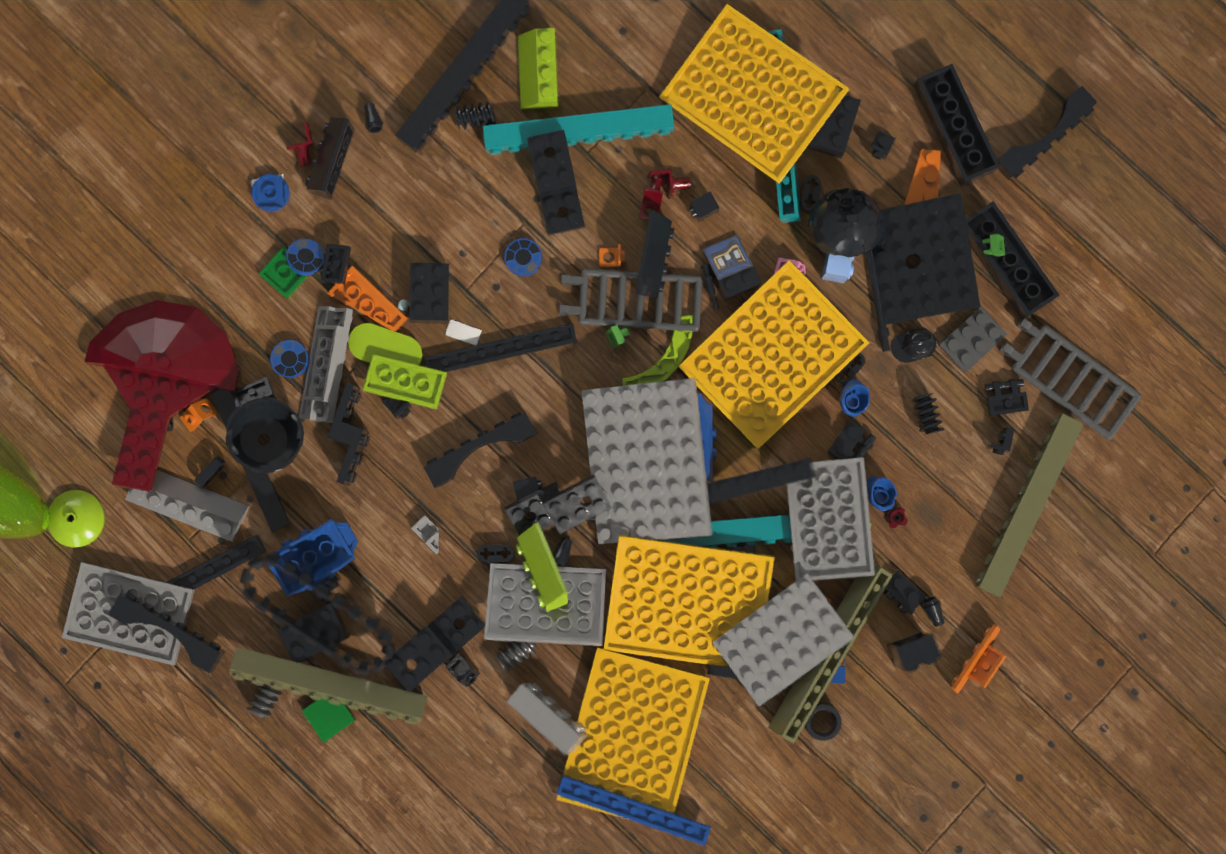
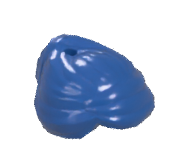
[839,379,870,417]
[866,476,897,511]

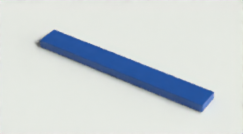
[556,775,711,846]

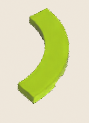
[622,315,693,386]

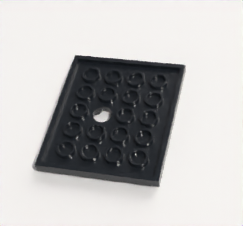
[872,193,981,325]

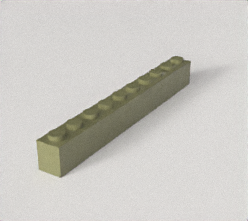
[975,414,1084,597]
[768,564,893,744]
[230,647,428,725]

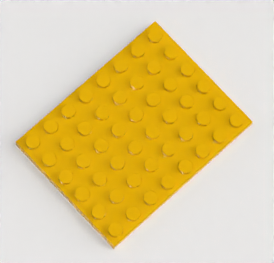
[659,4,849,184]
[678,260,869,449]
[604,535,774,667]
[556,647,710,820]

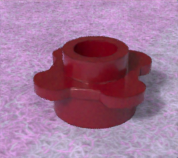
[886,507,908,528]

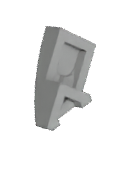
[411,514,439,554]

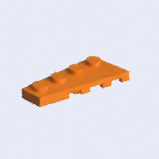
[904,149,941,205]
[327,266,408,332]

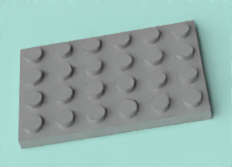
[787,458,875,581]
[62,562,195,665]
[484,563,606,646]
[712,573,855,706]

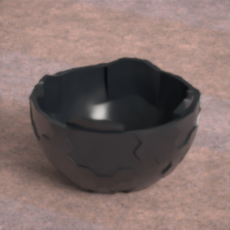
[808,188,885,257]
[225,396,304,474]

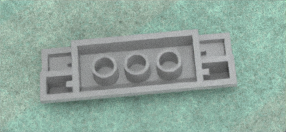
[299,306,353,423]
[125,470,250,542]

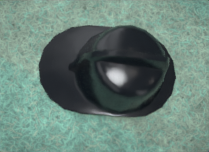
[891,329,937,363]

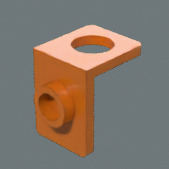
[599,244,625,267]
[180,398,217,432]

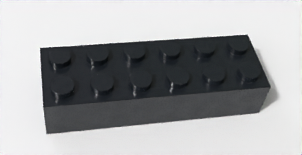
[914,64,1000,187]
[966,201,1060,320]

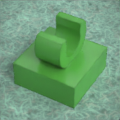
[983,234,1005,257]
[605,325,630,350]

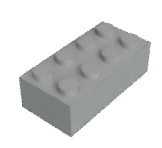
[507,683,588,755]

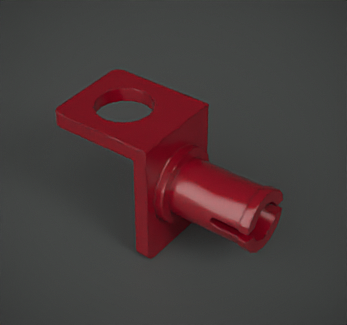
[286,122,314,167]
[647,170,691,199]
[639,177,663,221]

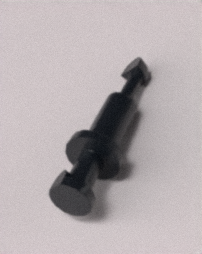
[700,264,719,309]

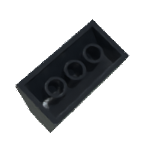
[305,118,355,200]
[636,210,675,298]

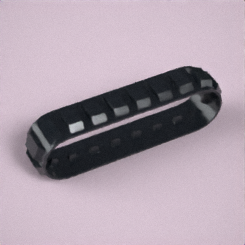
[239,552,395,675]

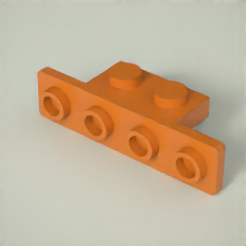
[951,624,1006,694]

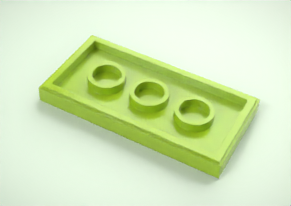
[362,354,447,410]

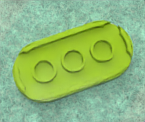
[348,323,423,365]

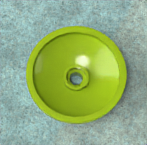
[47,490,105,547]

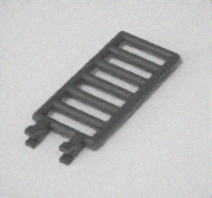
[559,268,702,332]
[999,318,1142,440]

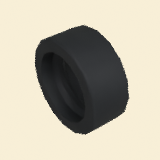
[805,703,842,741]

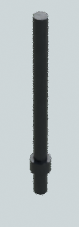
[866,250,890,352]

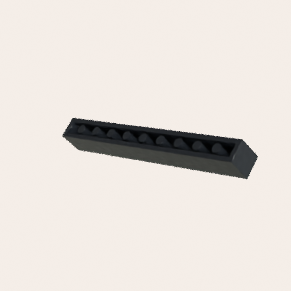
[395,0,530,153]

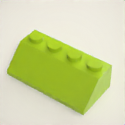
[518,28,558,110]
[515,523,568,612]

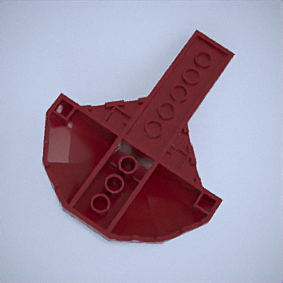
[84,300,240,493]

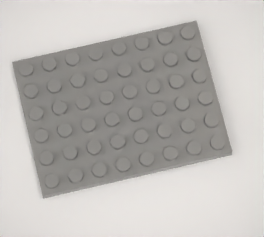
[582,378,712,544]

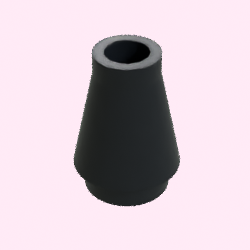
[364,103,383,133]
[552,537,573,567]
[922,596,945,627]

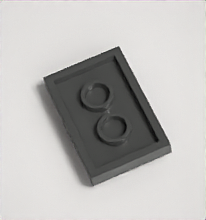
[938,307,1007,374]

